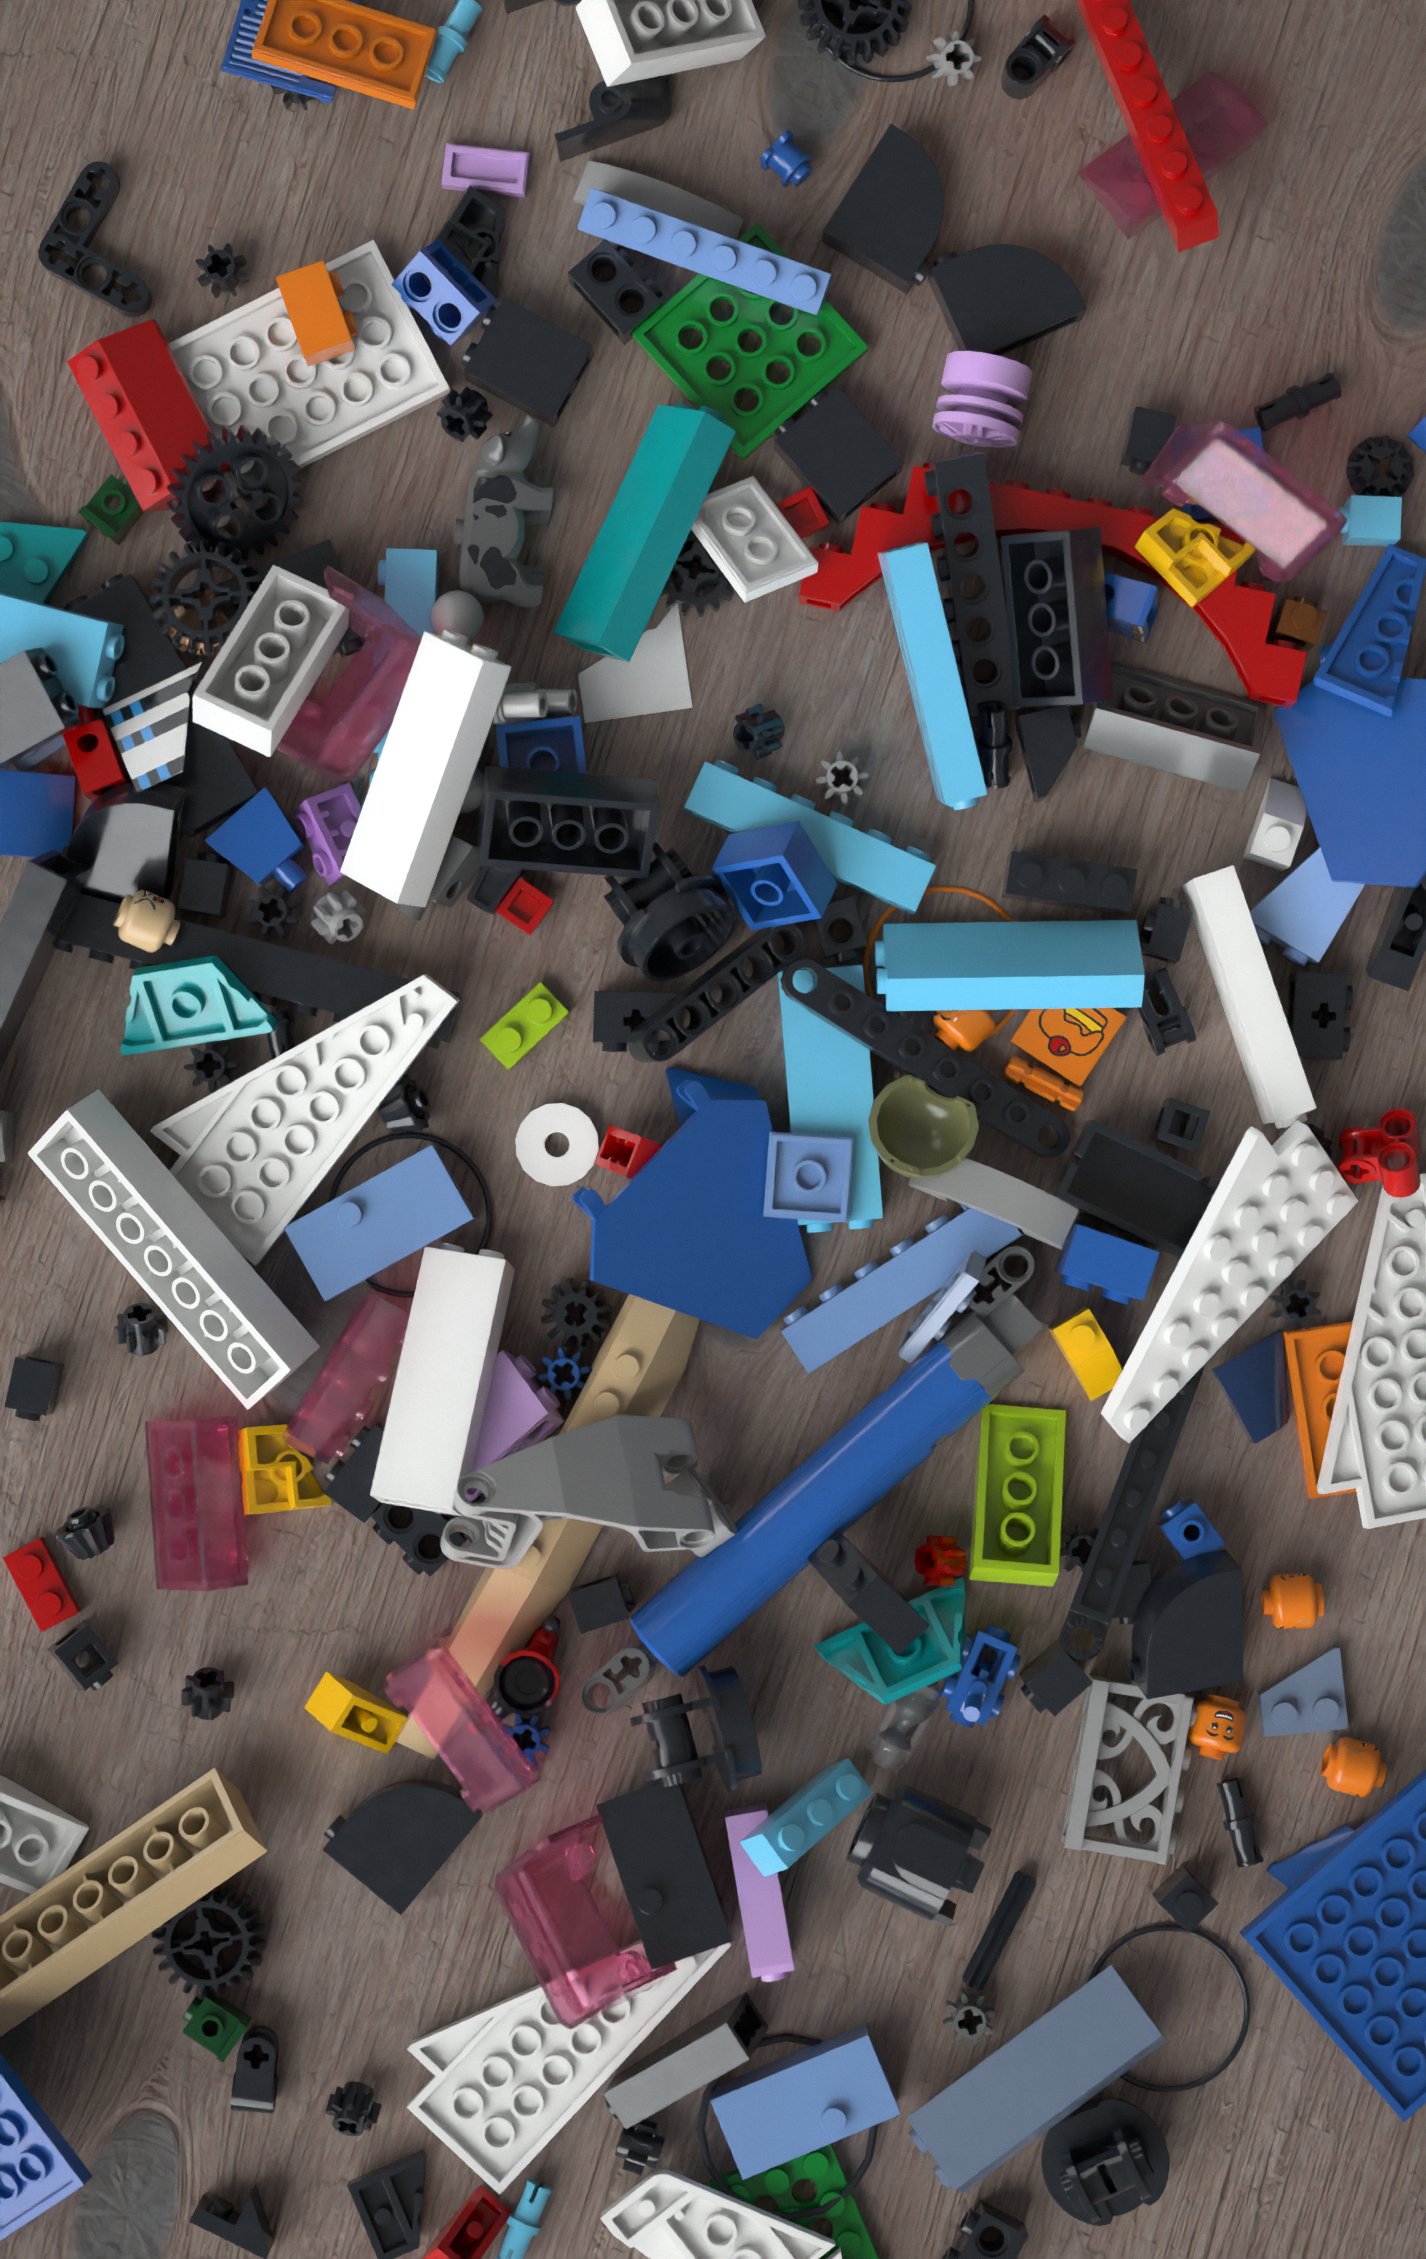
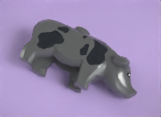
[454,415,553,608]

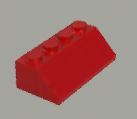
[67,319,228,511]

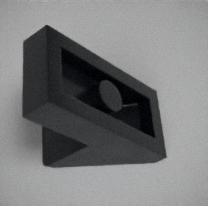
[190,2184,275,2259]

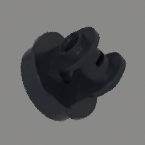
[603,841,737,981]
[629,1665,762,1792]
[1041,2097,1170,2226]

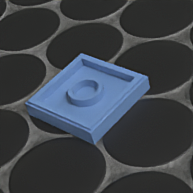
[763,1132,854,1223]

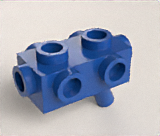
[940,1624,1021,1728]

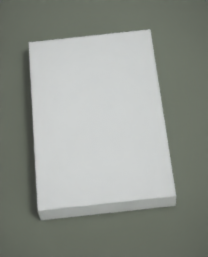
[691,476,819,603]

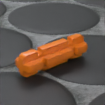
[1004,1056,1084,1111]

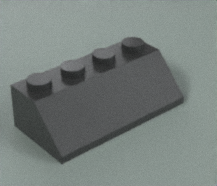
[1083,661,1267,793]

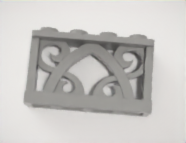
[1060,1674,1198,1865]

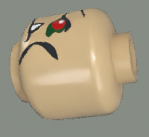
[113,890,181,953]

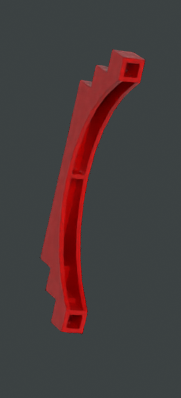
[798,463,1307,708]

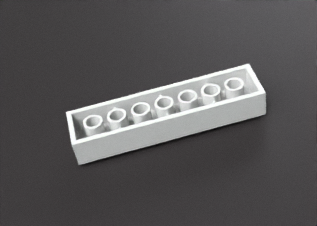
[28,1089,320,1410]

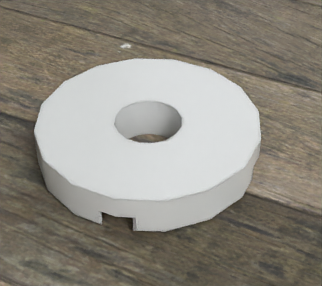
[515,1103,599,1186]

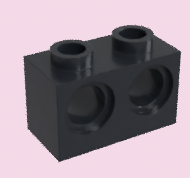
[568,239,663,345]
[370,1503,467,1577]
[941,2200,1029,2259]

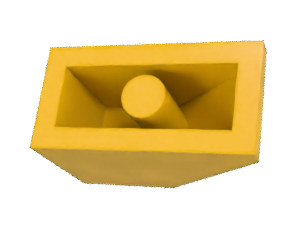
[1048,1307,1123,1401]
[304,1671,407,1754]

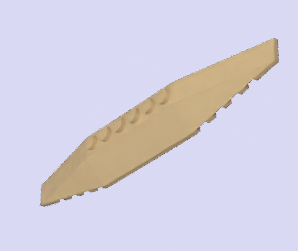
[396,1294,700,1760]

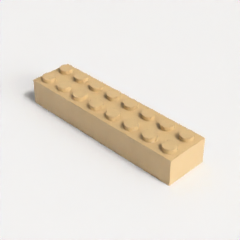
[0,1768,268,2037]

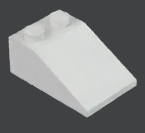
[0,1775,89,1894]

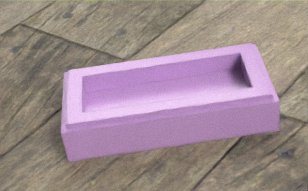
[441,143,530,198]

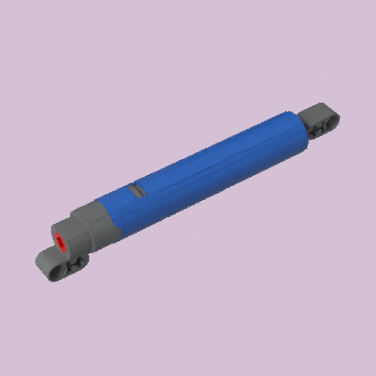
[580,1246,1045,1715]

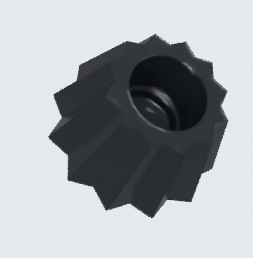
[378,1074,430,1132]
[56,1506,115,1560]

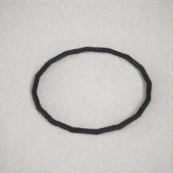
[697,2033,878,2221]

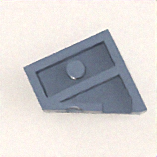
[1258,1646,1348,1737]

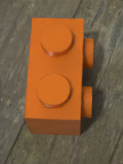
[275,260,359,367]

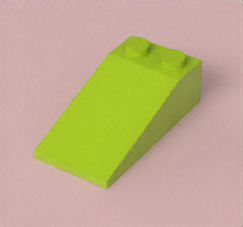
[969,1404,1066,1587]

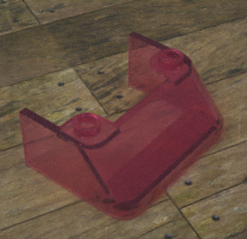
[1140,420,1347,582]
[276,566,422,782]
[384,1628,545,1814]
[495,1814,678,2029]

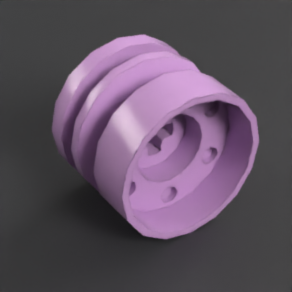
[932,351,1033,448]

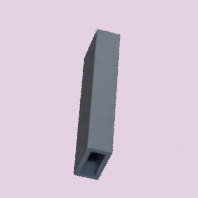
[907,1965,1168,2194]

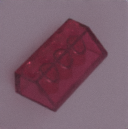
[1078,71,1268,239]
[281,1290,410,1464]
[145,1415,249,1591]

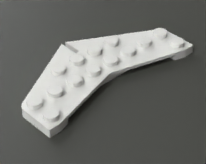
[600,2169,842,2259]

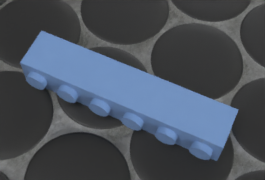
[577,188,834,316]
[780,1204,1022,1374]

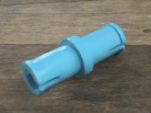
[425,0,482,83]
[495,2178,553,2259]

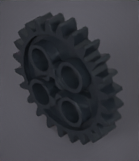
[167,425,304,561]

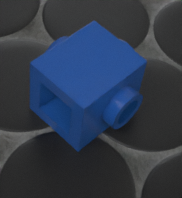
[1156,1499,1225,1562]

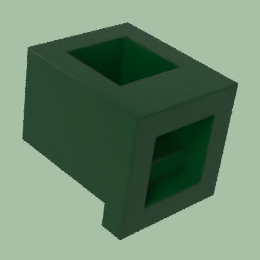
[78,474,145,545]
[182,1989,252,2063]

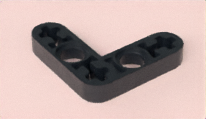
[38,161,152,317]

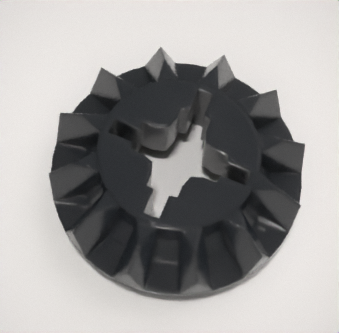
[1346,435,1415,497]

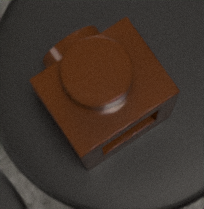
[1269,596,1327,652]

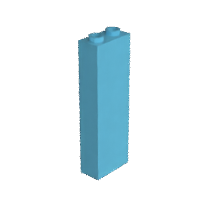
[878,542,987,810]
[0,592,124,708]
[875,920,1145,1011]
[777,965,883,1233]

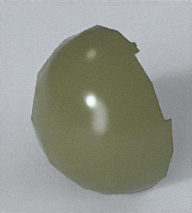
[868,1075,979,1178]

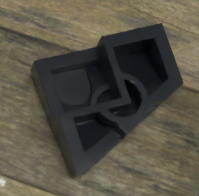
[433,186,505,299]

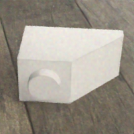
[1242,778,1307,871]

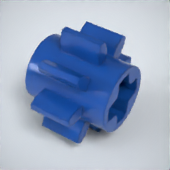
[538,1347,591,1400]
[499,1713,551,1765]

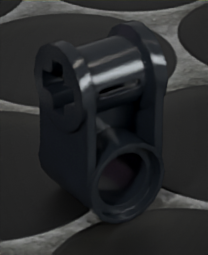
[1001,14,1077,100]
[231,2026,279,2114]

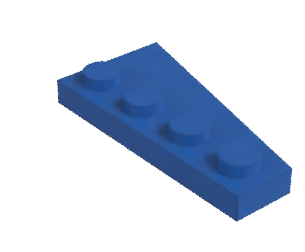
[1314,544,1426,718]

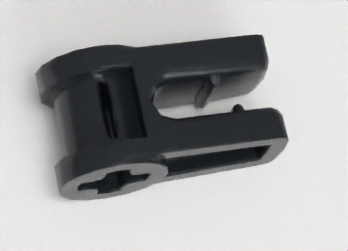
[468,866,527,915]
[1137,967,1196,1056]

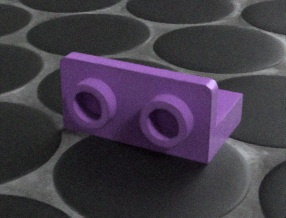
[294,783,362,886]

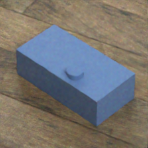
[284,1145,477,1302]
[710,2023,901,2180]

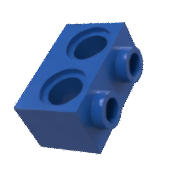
[391,239,497,346]

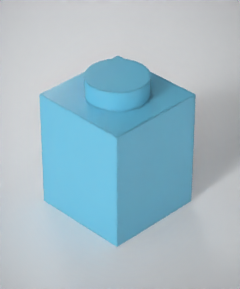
[1336,495,1402,547]

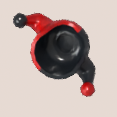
[469,1615,561,1733]

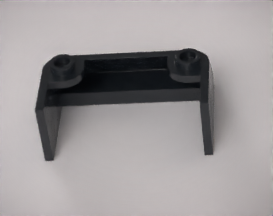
[503,0,672,162]

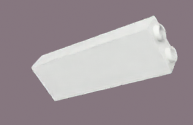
[340,629,511,907]
[1182,865,1317,1129]
[370,1243,515,1516]

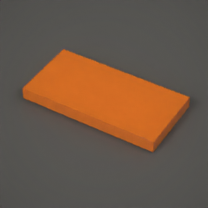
[252,0,438,110]
[1282,1321,1356,1499]

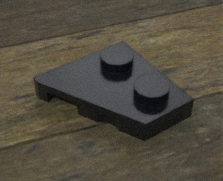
[347,2150,426,2259]

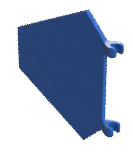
[1273,644,1426,887]
[572,1079,812,1339]

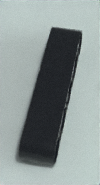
[628,924,805,1063]

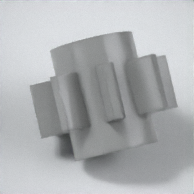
[926,31,981,86]
[815,752,868,806]
[311,890,366,944]

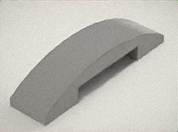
[573,161,744,239]
[908,1158,1080,1250]

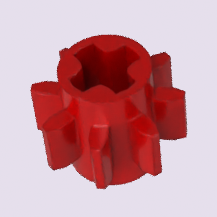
[914,1535,966,1586]

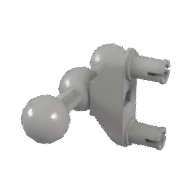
[430,590,577,814]

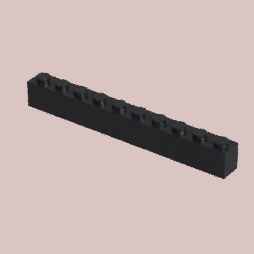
[56,894,463,1049]

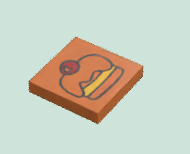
[1009,1008,1127,1087]

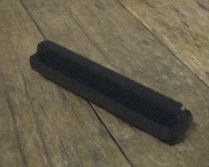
[962,1871,1036,1991]

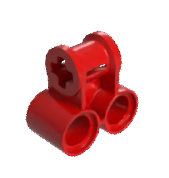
[1337,1108,1422,1198]

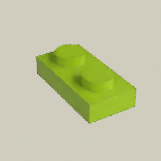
[479,982,570,1070]

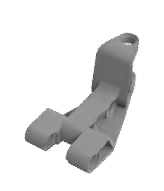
[440,1415,716,1569]

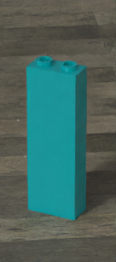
[553,402,736,662]

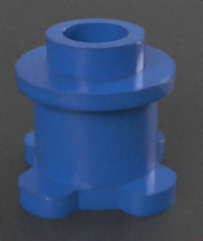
[760,130,813,187]

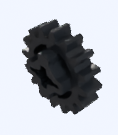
[660,530,733,617]

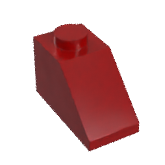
[421,2185,513,2259]

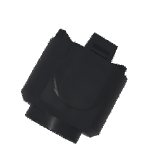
[847,1785,992,1926]

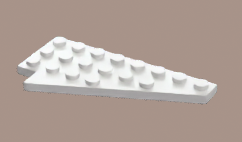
[150,974,460,1266]
[1101,1120,1358,1443]
[1317,1173,1426,1529]
[407,1940,731,2195]

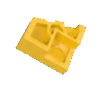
[1135,508,1257,608]
[236,1424,332,1515]

